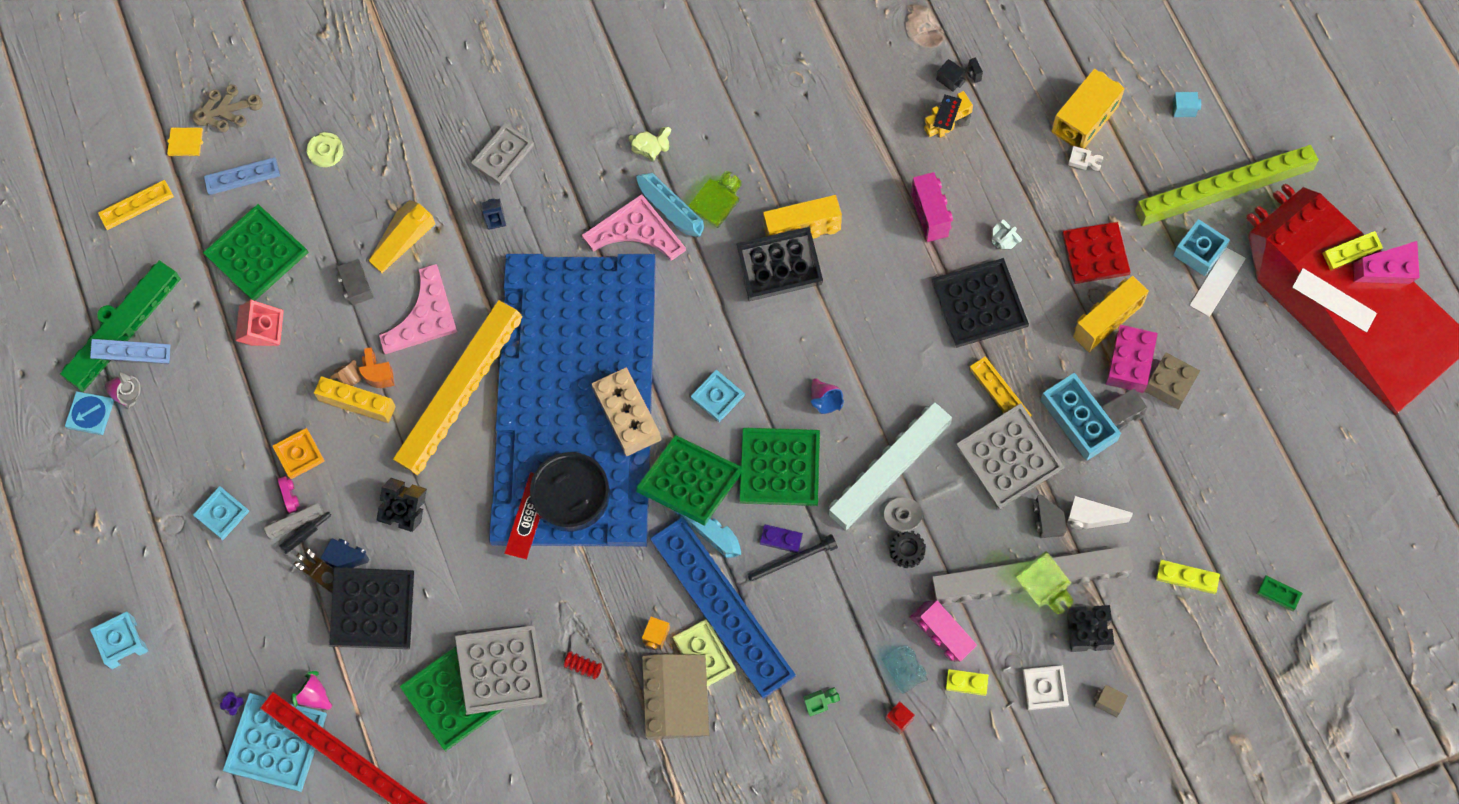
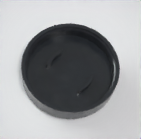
[530,452,610,532]

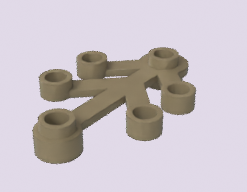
[193,84,263,132]

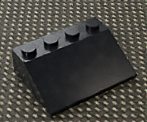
[736,226,823,302]

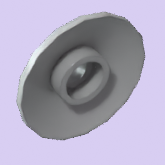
[884,497,923,532]

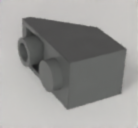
[1033,495,1067,538]

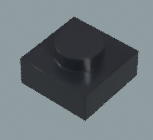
[966,57,983,83]

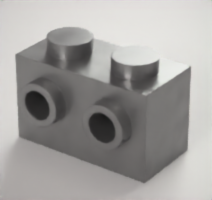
[336,259,374,306]
[1101,389,1147,431]

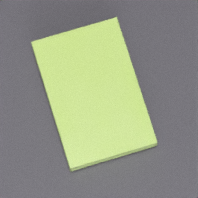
[672,619,736,687]

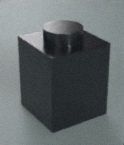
[936,59,966,92]

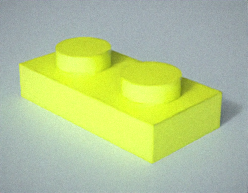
[946,669,989,696]

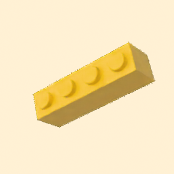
[314,376,396,423]

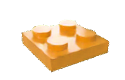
[273,428,325,479]

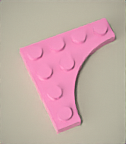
[582,194,686,261]
[379,264,457,354]

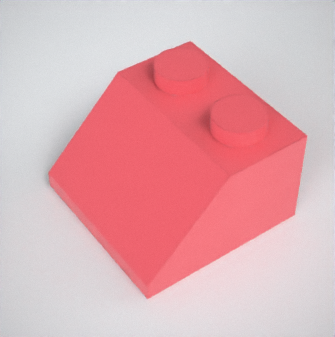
[235,300,284,346]

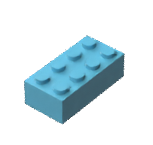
[1040,373,1121,461]

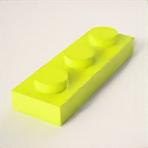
[1322,231,1383,270]
[1156,560,1220,594]

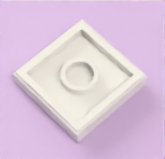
[1022,665,1069,710]

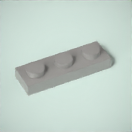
[264,503,324,540]

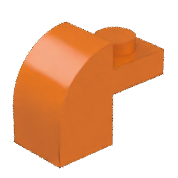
[359,347,395,388]

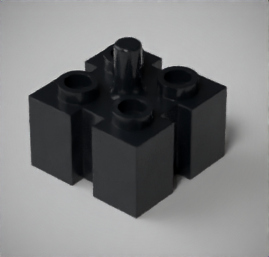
[376,478,427,532]
[1067,605,1115,652]

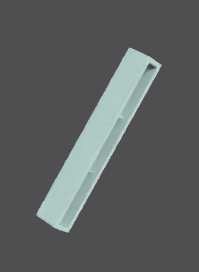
[829,403,952,530]

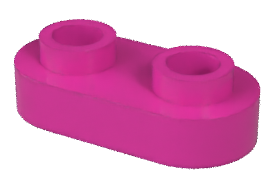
[278,476,300,514]

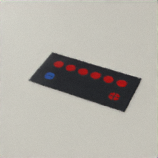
[933,94,962,131]

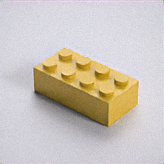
[763,195,842,239]
[1073,275,1149,352]

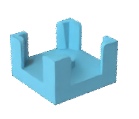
[90,612,148,669]

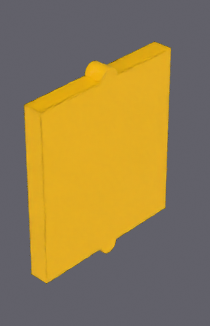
[167,128,203,156]

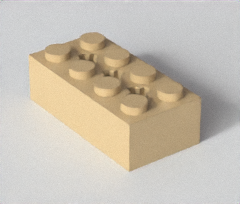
[592,367,661,457]

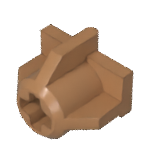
[330,360,361,386]

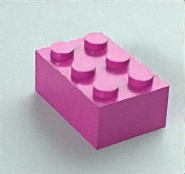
[911,172,953,242]
[1106,325,1158,393]

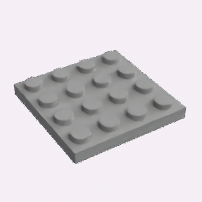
[956,404,1065,510]
[455,625,547,715]

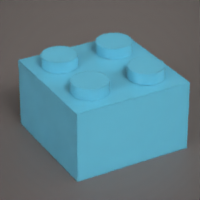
[1173,219,1230,276]

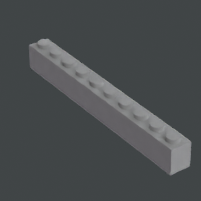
[931,546,1134,606]

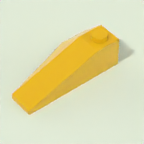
[369,200,435,273]

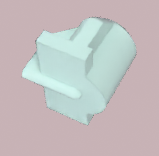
[991,219,1022,249]

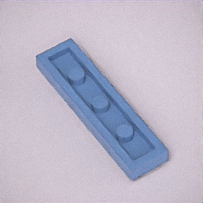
[204,157,281,195]
[91,339,171,364]

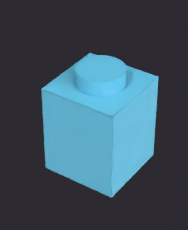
[1172,92,1201,117]

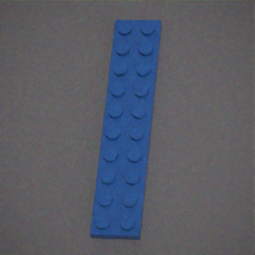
[650,517,796,699]

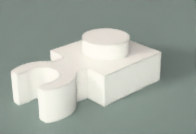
[1068,146,1103,171]

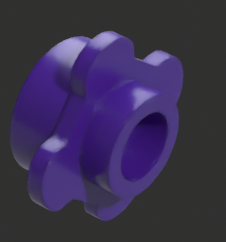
[220,692,244,716]

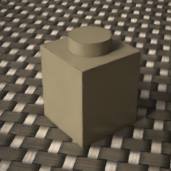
[1094,685,1128,717]

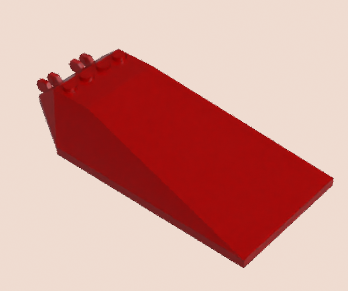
[1246,184,1459,415]

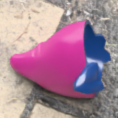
[811,378,844,414]

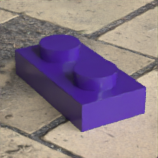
[760,524,803,553]

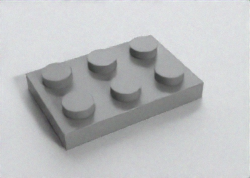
[471,123,534,185]

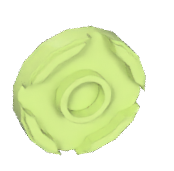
[306,132,344,167]

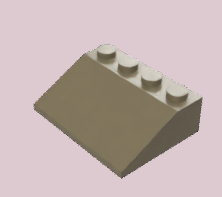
[642,655,710,740]

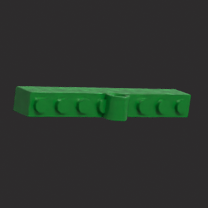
[60,260,181,392]

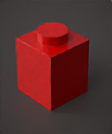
[885,701,915,734]

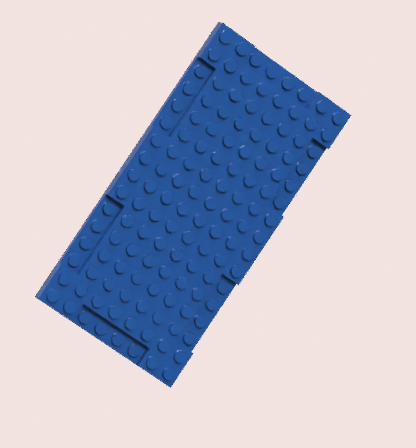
[490,254,656,547]

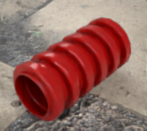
[563,651,602,680]

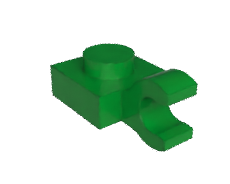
[803,687,840,717]

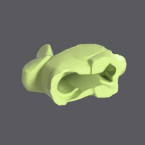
[629,127,671,162]

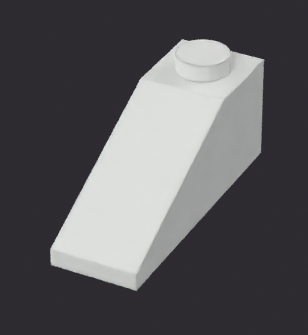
[1067,496,1133,529]

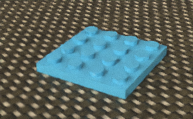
[223,693,327,792]

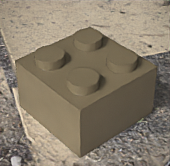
[1144,353,1200,410]

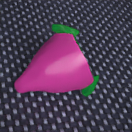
[290,671,332,710]

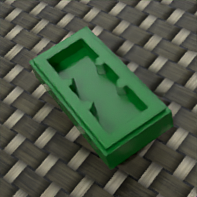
[1256,575,1303,612]

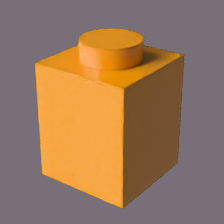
[642,617,670,650]

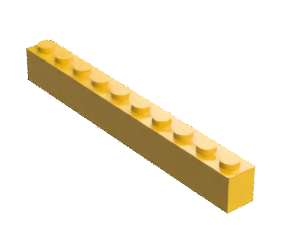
[393,300,522,476]

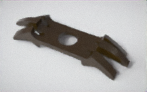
[294,548,334,594]

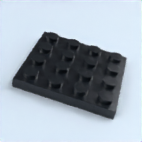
[932,258,1029,348]
[329,567,414,649]

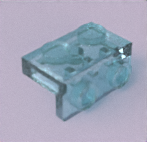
[882,646,928,694]

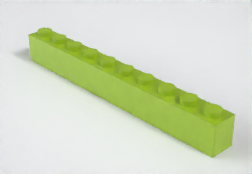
[1135,145,1319,226]

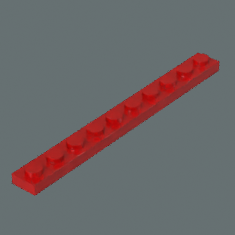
[260,692,427,804]

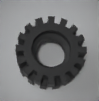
[890,530,926,568]

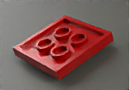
[1062,222,1131,284]

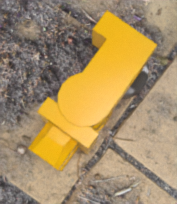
[924,91,973,138]

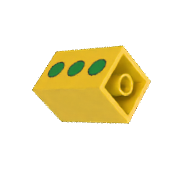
[1051,68,1125,149]

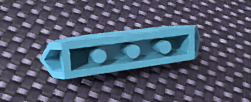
[636,173,704,237]
[671,509,741,558]

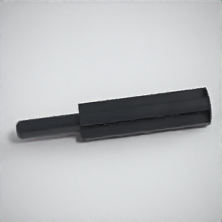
[279,512,331,554]

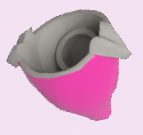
[105,372,140,409]

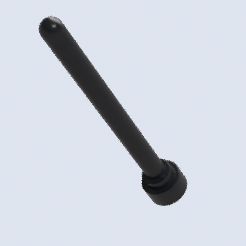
[748,534,838,581]

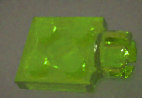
[688,171,742,228]
[1015,551,1074,614]

